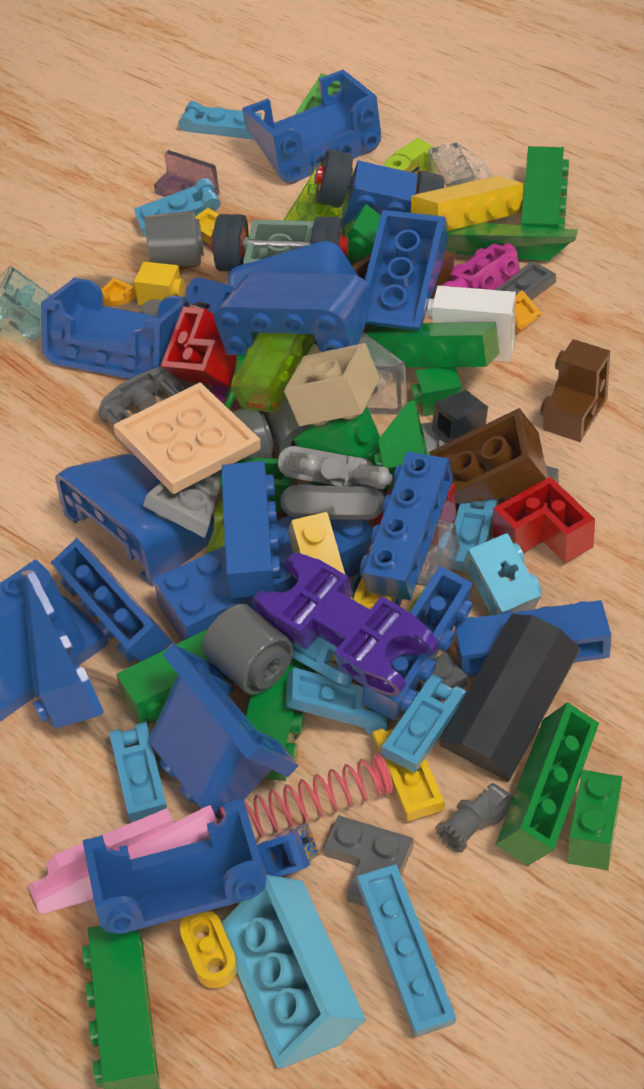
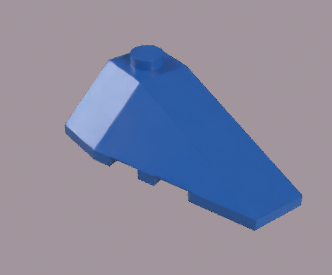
[21,570,104,729]

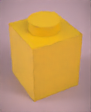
[134,261,185,305]

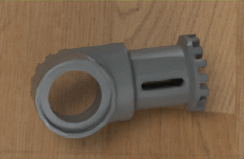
[435,783,513,853]

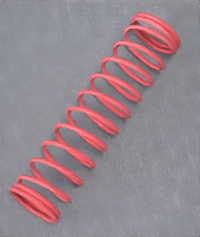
[219,753,393,838]

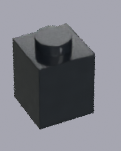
[432,390,488,443]

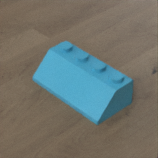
[221,875,366,1068]

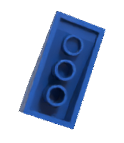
[365,210,448,331]

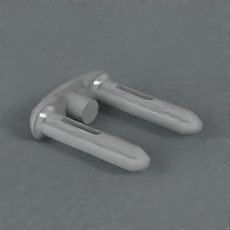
[278,446,392,489]

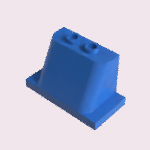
[0,559,109,722]
[149,644,299,819]

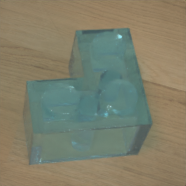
[0,265,51,342]

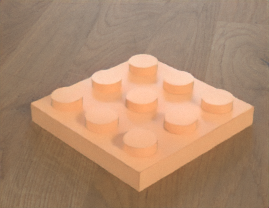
[114,383,261,494]

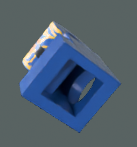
[186,277,235,314]
[257,824,319,877]

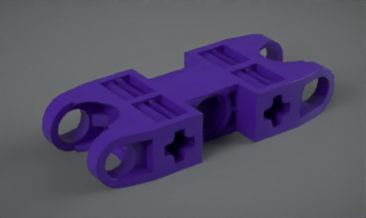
[252,553,439,696]

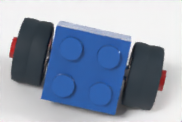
[314,149,444,226]

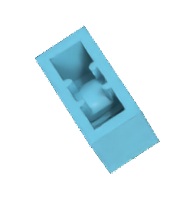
[463,533,542,615]

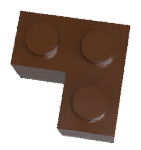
[540,339,611,443]

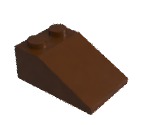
[429,408,548,504]

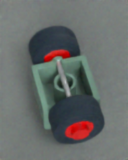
[210,214,349,272]

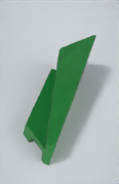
[446,223,578,261]

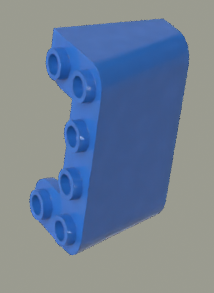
[242,69,381,183]
[214,272,373,355]

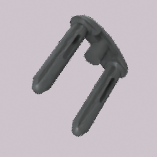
[98,366,188,426]
[281,481,388,520]

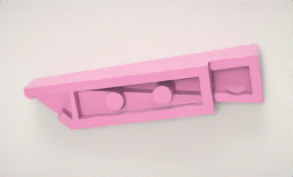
[28,805,218,914]

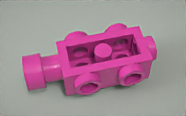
[436,243,520,290]

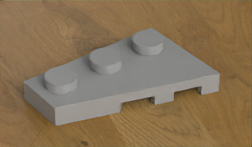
[143,469,222,538]

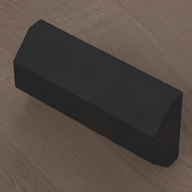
[439,614,580,782]

